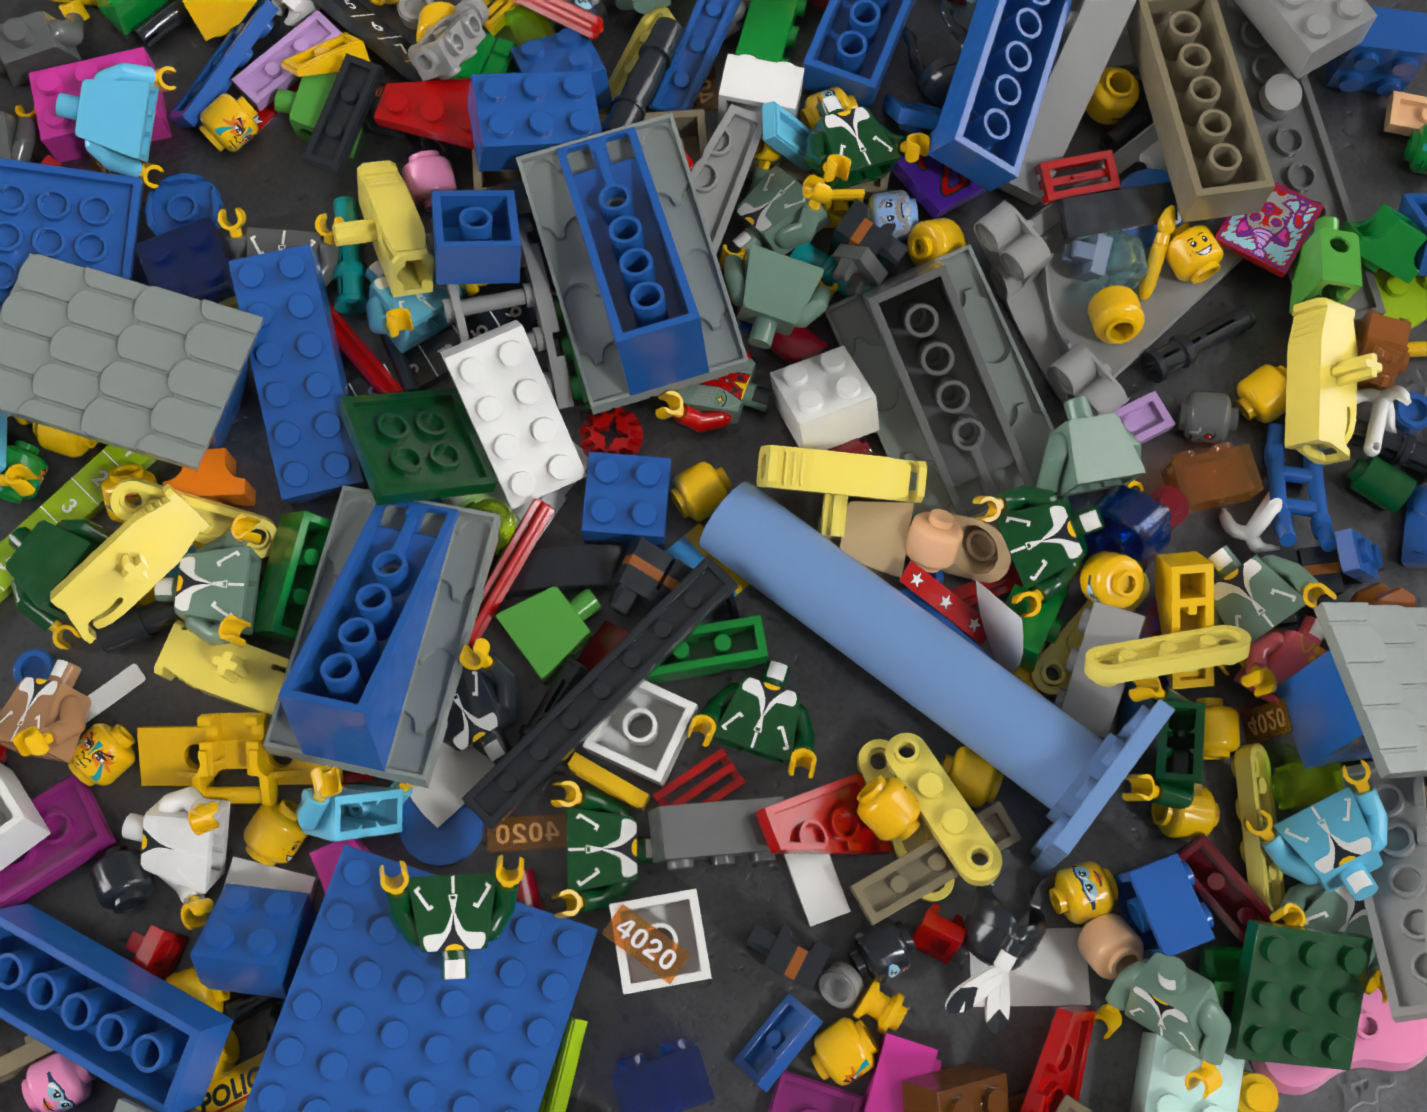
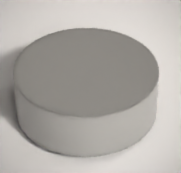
[397,0,434,30]
[1259,74,1302,116]
[818,962,864,1009]

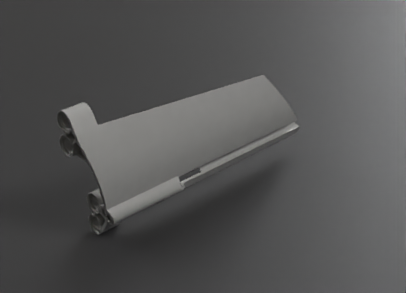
[974,123,1243,416]

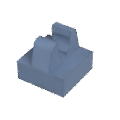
[1060,233,1113,282]

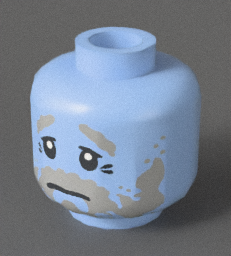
[867,190,919,241]

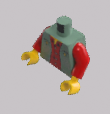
[656,349,773,433]

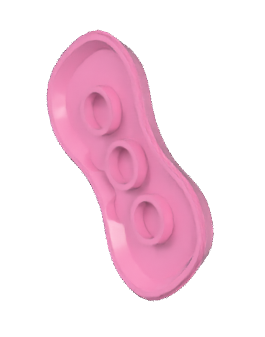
[1250,974,1427,1095]

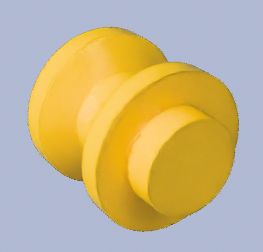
[852,979,908,1035]
[1237,1071,1279,1112]

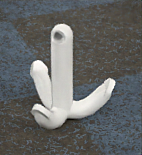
[1357,386,1412,457]
[1219,491,1282,554]

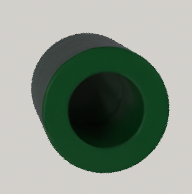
[1347,456,1417,514]

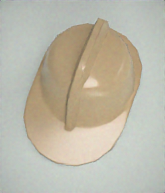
[942,514,1012,583]

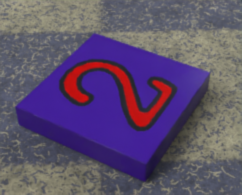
[891,154,986,219]

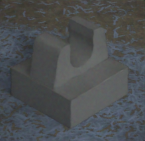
[832,243,888,295]

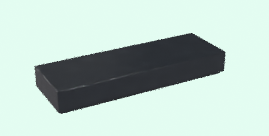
[302,53,385,177]
[1057,181,1178,240]

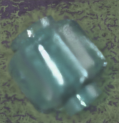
[1097,231,1148,290]

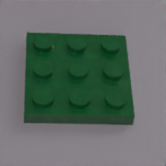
[338,388,498,506]
[1225,920,1373,1071]

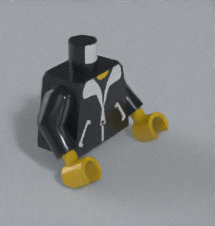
[443,638,520,763]

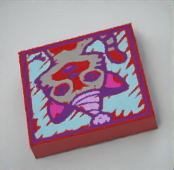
[1214,181,1324,278]

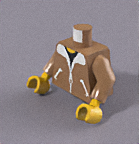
[0,660,91,763]

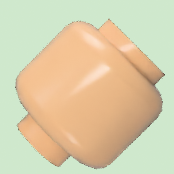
[906,509,964,573]
[1077,913,1144,980]

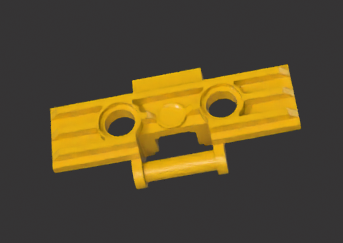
[137,712,343,806]

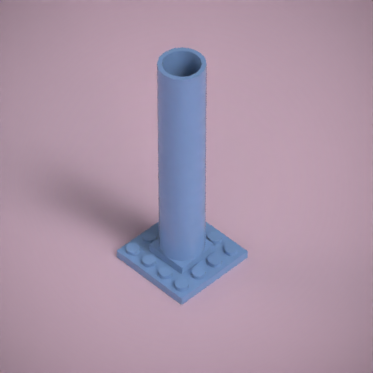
[699,481,1175,877]

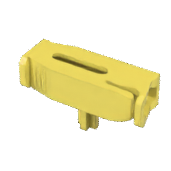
[332,160,435,298]
[1285,297,1382,465]
[756,445,927,537]
[50,483,213,644]
[154,620,289,718]

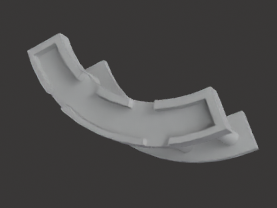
[426,213,574,409]

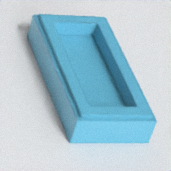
[762,101,812,172]

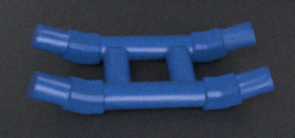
[1264,423,1337,552]

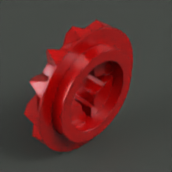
[580,407,643,458]

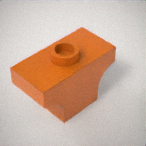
[162,448,256,507]

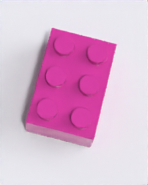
[29,47,172,163]

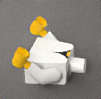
[122,786,231,930]

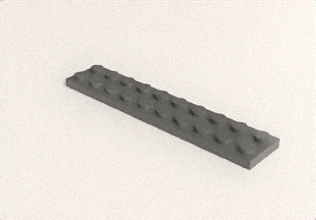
[1218,0,1386,323]

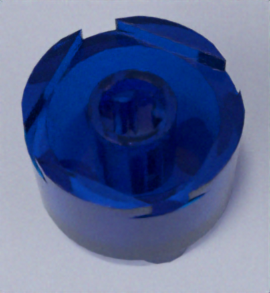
[1083,485,1171,573]

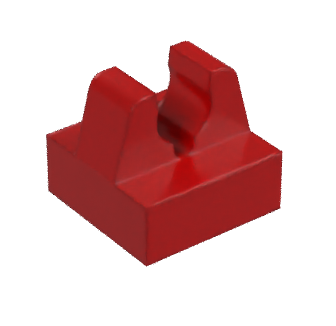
[911,903,967,964]
[125,925,189,978]

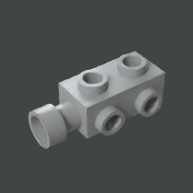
[407,0,489,82]

